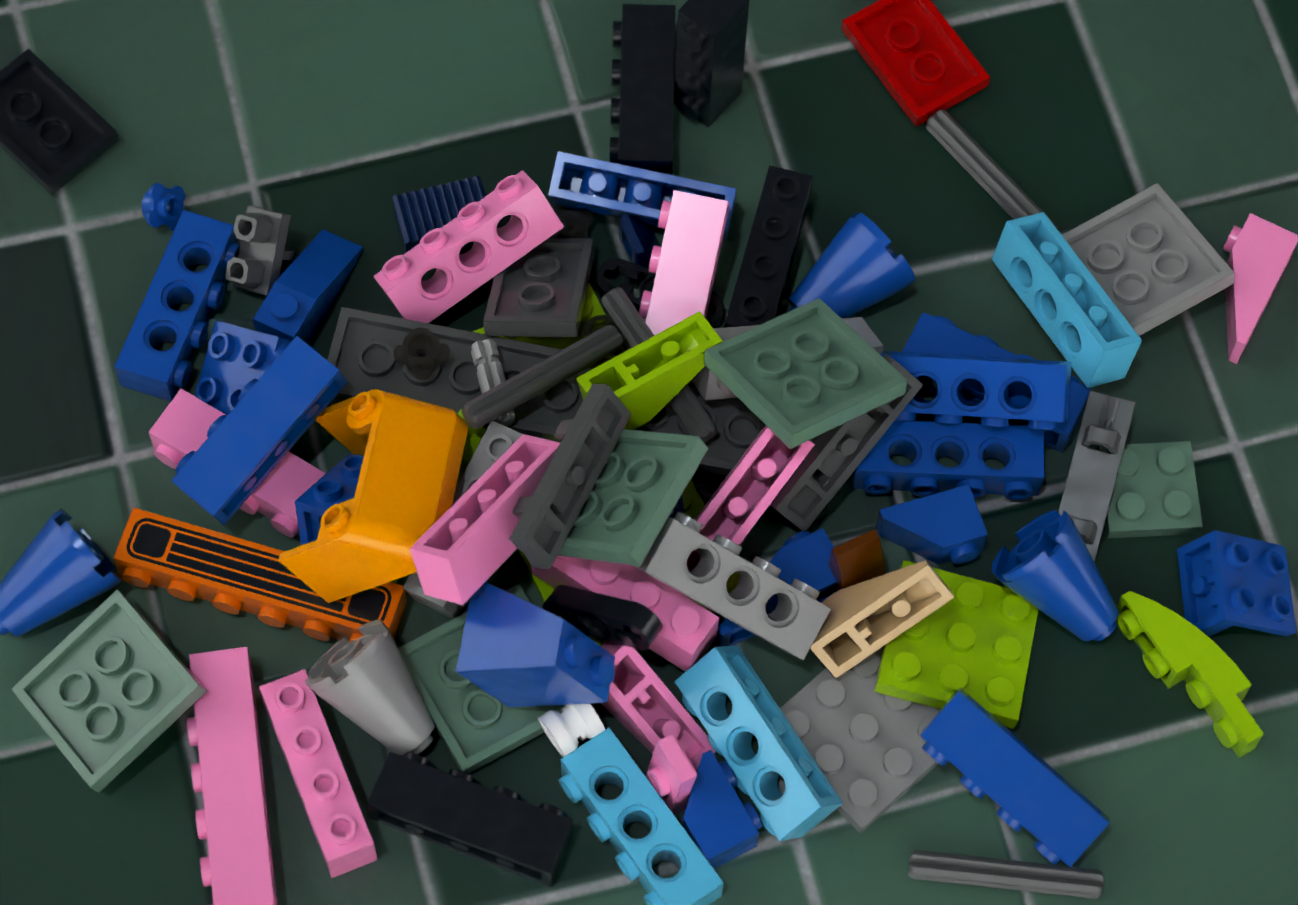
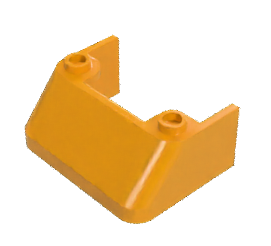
[278,389,468,603]

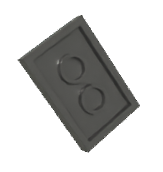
[483,238,595,338]

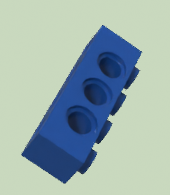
[548,151,736,241]
[114,210,240,402]
[879,351,1072,430]
[852,420,1044,500]

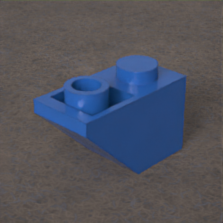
[682,750,762,869]

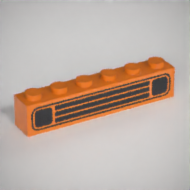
[113,507,407,642]

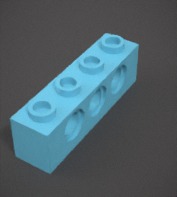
[992,212,1142,389]
[674,646,843,841]
[559,727,723,905]

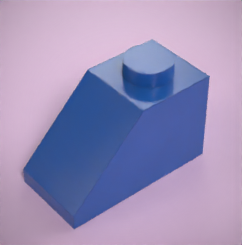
[876,484,988,565]

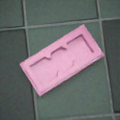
[645,734,697,815]

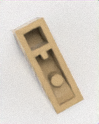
[810,560,954,678]

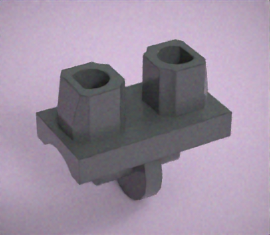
[225,205,295,296]

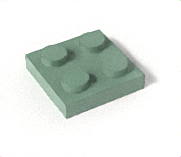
[1097,441,1203,539]

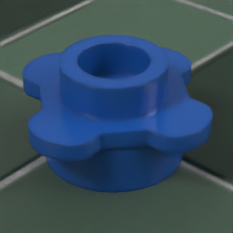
[141,183,185,230]

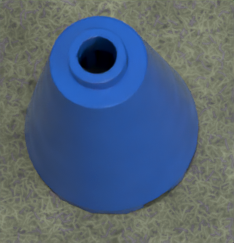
[788,212,916,318]
[0,508,122,637]
[991,510,1119,641]

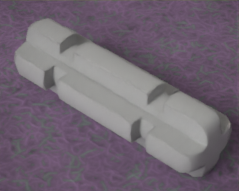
[471,339,515,427]

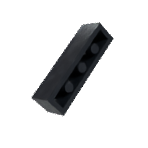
[674,0,749,128]
[610,4,676,175]
[367,752,573,887]

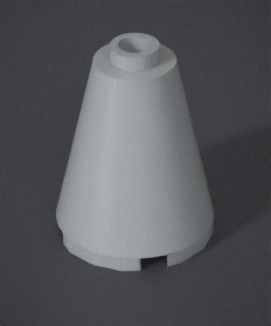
[305,620,435,756]

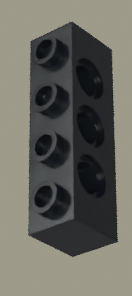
[724,165,813,328]

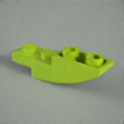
[1116,591,1264,758]

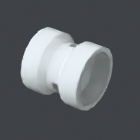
[538,703,605,757]

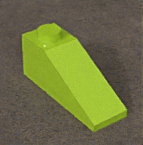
[576,311,723,430]

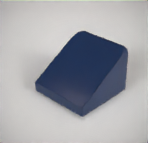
[619,214,661,268]

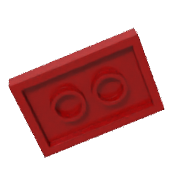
[841,0,990,127]

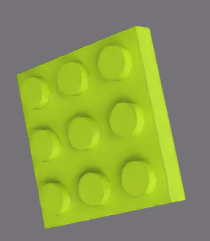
[874,560,1039,729]

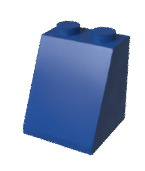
[456,582,615,707]

